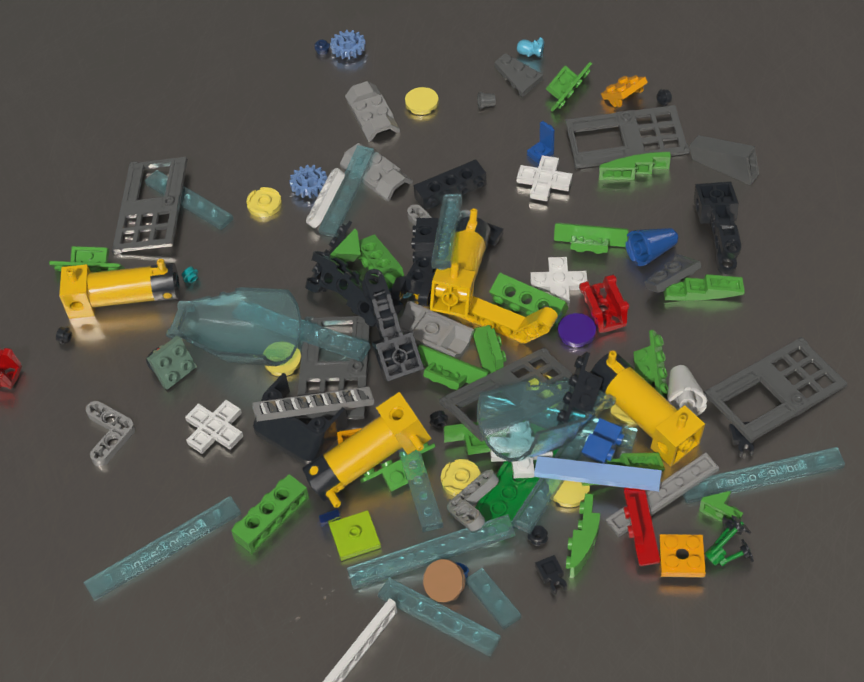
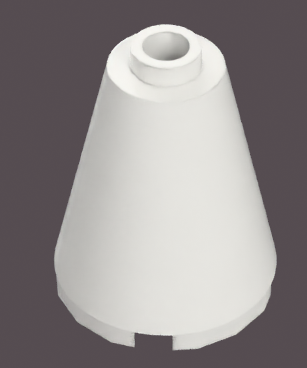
[667,365,707,416]

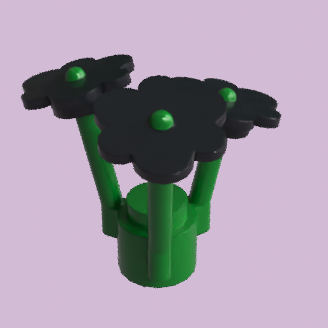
[704,515,754,567]

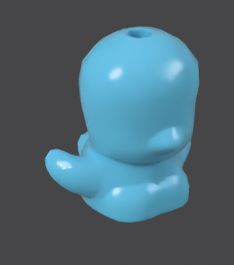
[517,37,544,58]

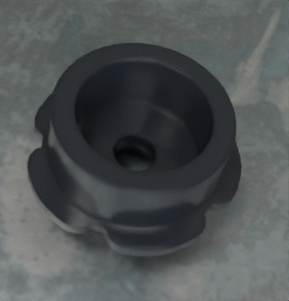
[656,89,672,106]
[56,326,72,344]
[429,410,448,428]
[527,525,548,546]

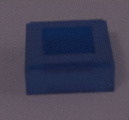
[318,509,341,527]

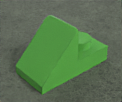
[699,491,743,522]

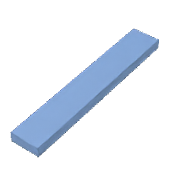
[534,456,662,492]

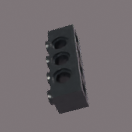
[413,159,487,210]

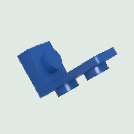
[527,121,555,164]

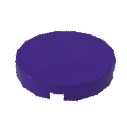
[558,313,596,348]

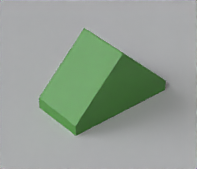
[330,229,361,262]

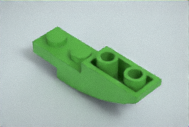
[566,494,600,578]

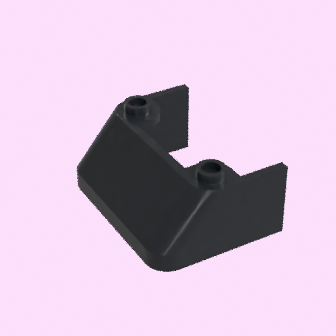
[253,373,348,465]

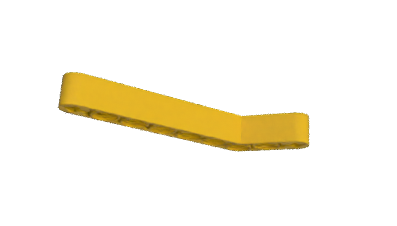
[413,294,558,343]

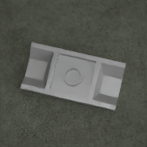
[345,81,400,142]
[340,143,413,202]
[398,300,474,359]

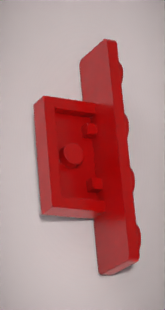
[623,488,660,566]

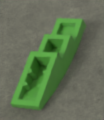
[599,152,671,180]
[664,274,745,301]
[581,453,665,486]

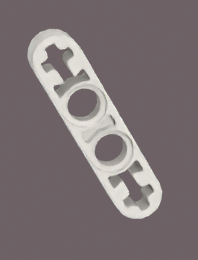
[306,168,345,228]

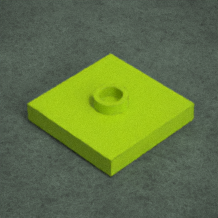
[329,510,381,561]

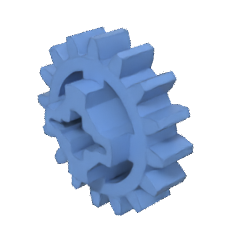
[330,30,366,60]
[289,165,327,198]

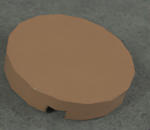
[423,559,465,603]

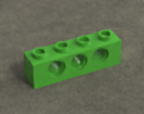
[357,234,404,289]
[489,273,569,327]
[231,474,309,554]

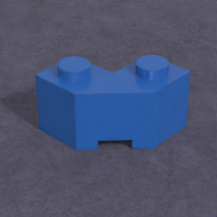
[582,418,625,464]

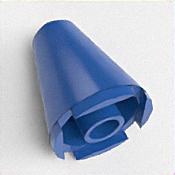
[626,228,678,266]

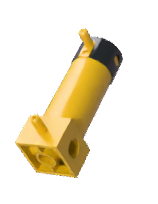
[430,208,491,318]
[59,259,180,319]
[590,350,705,467]
[302,392,431,508]

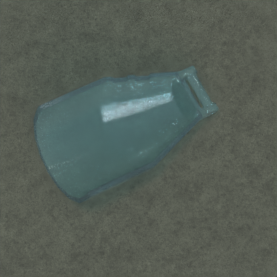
[166,287,301,366]
[477,380,616,462]

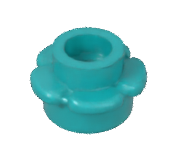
[181,267,198,283]

